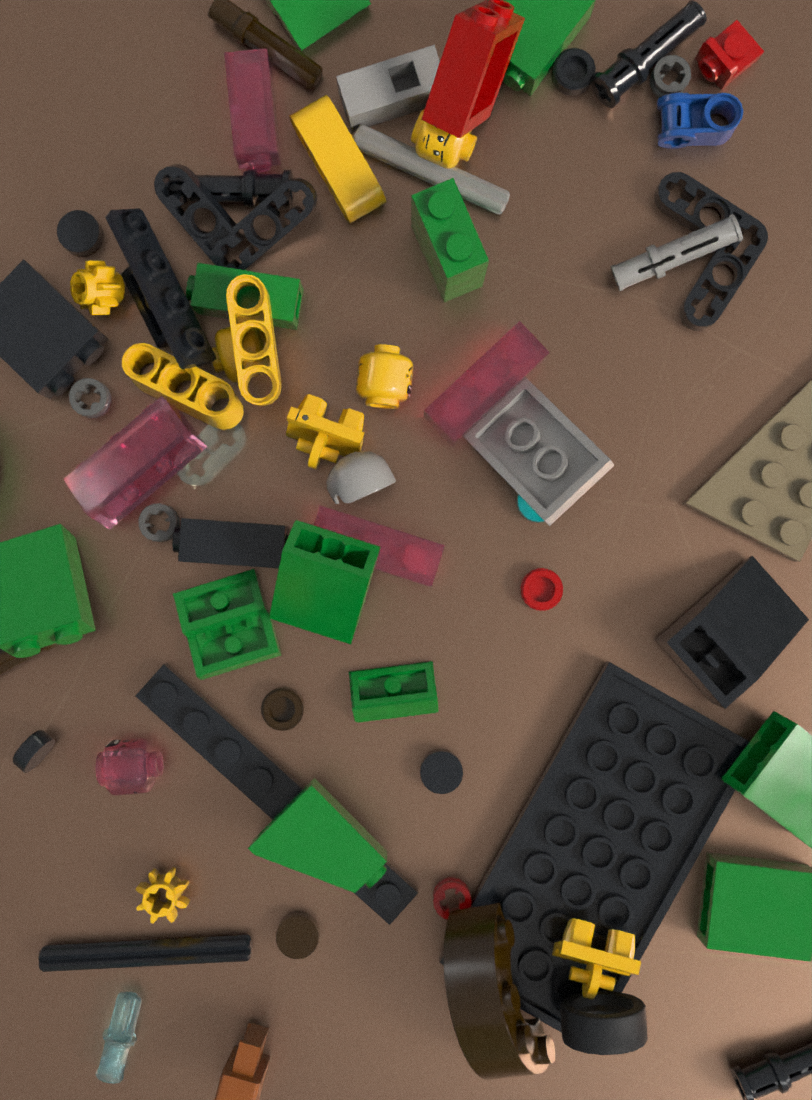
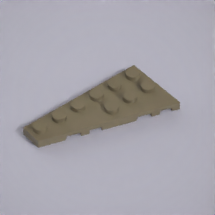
[683,378,812,562]

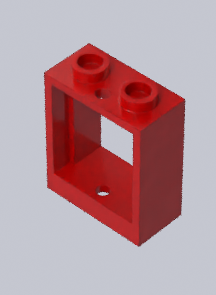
[421,0,525,138]

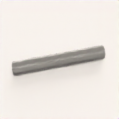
[353,125,510,214]

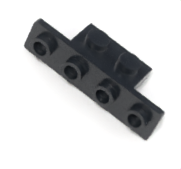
[105,208,216,369]

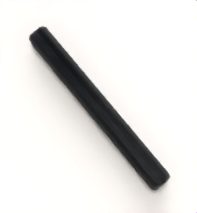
[38,935,253,972]

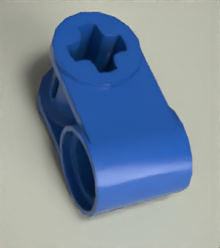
[657,93,743,149]

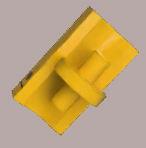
[286,394,365,470]
[552,918,641,1000]

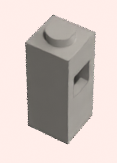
[336,45,441,132]

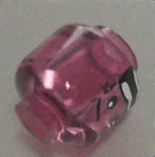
[95,738,164,796]

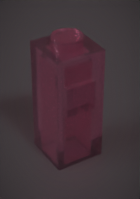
[224,48,281,173]

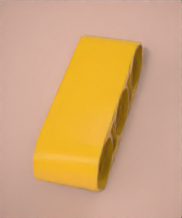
[289,95,387,224]
[226,274,281,406]
[122,343,244,430]

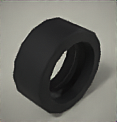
[560,991,648,1055]

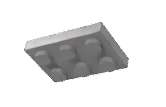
[464,377,614,526]

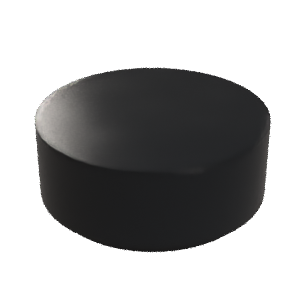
[552,48,596,96]
[57,210,103,256]
[13,730,55,773]
[420,749,463,794]

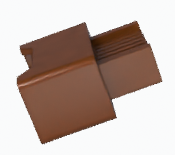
[214,1022,270,1100]

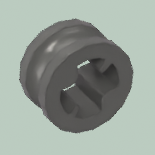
[649,55,691,98]
[69,378,112,419]
[138,503,180,542]

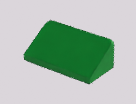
[349,661,439,722]

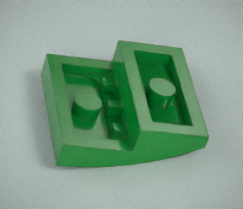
[265,0,371,51]
[173,569,282,680]

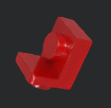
[694,20,764,90]

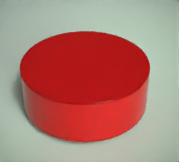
[519,568,563,611]

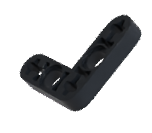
[154,164,317,270]
[654,172,768,331]

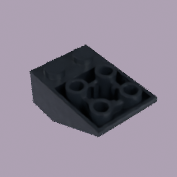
[656,556,809,709]

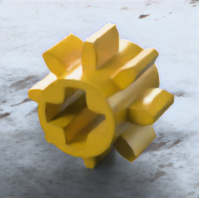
[70,261,125,315]
[135,867,190,924]

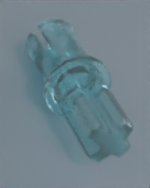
[95,991,142,1084]

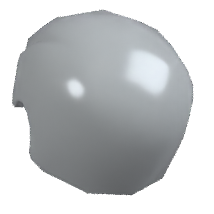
[326,451,396,504]

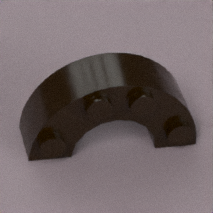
[444,903,555,1080]

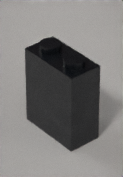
[0,259,108,399]

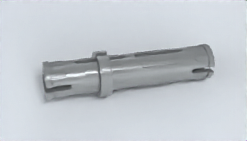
[610,214,743,291]

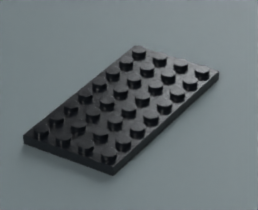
[439,661,750,1033]

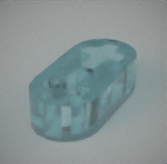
[175,423,246,487]

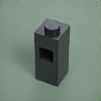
[172,518,289,569]

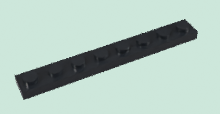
[135,663,418,925]

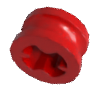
[433,877,472,920]

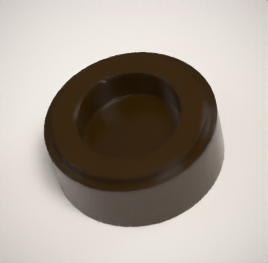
[261,687,305,731]
[276,912,320,959]

